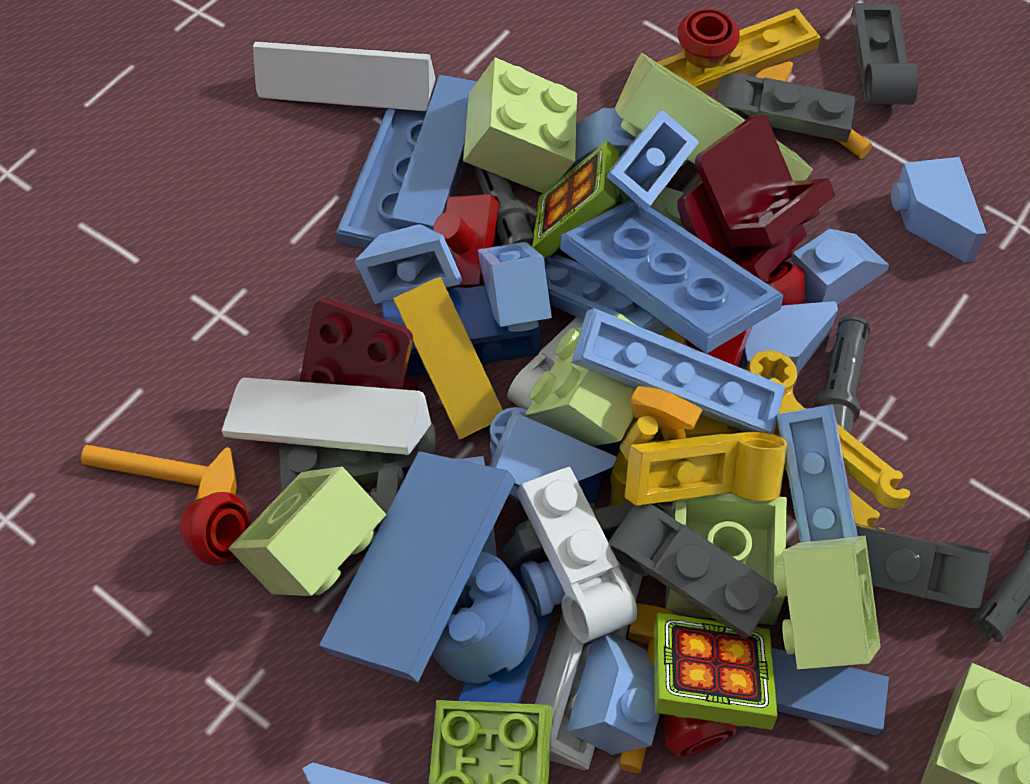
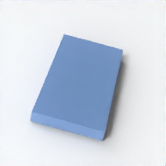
[336,108,466,249]
[560,199,783,354]
[319,451,516,682]

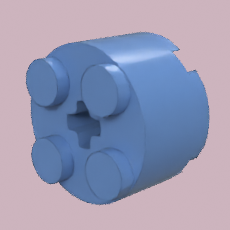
[432,551,538,683]

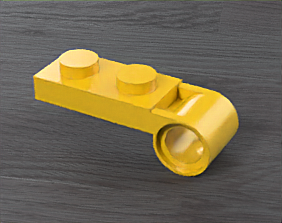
[625,431,787,506]

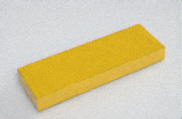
[392,276,503,439]

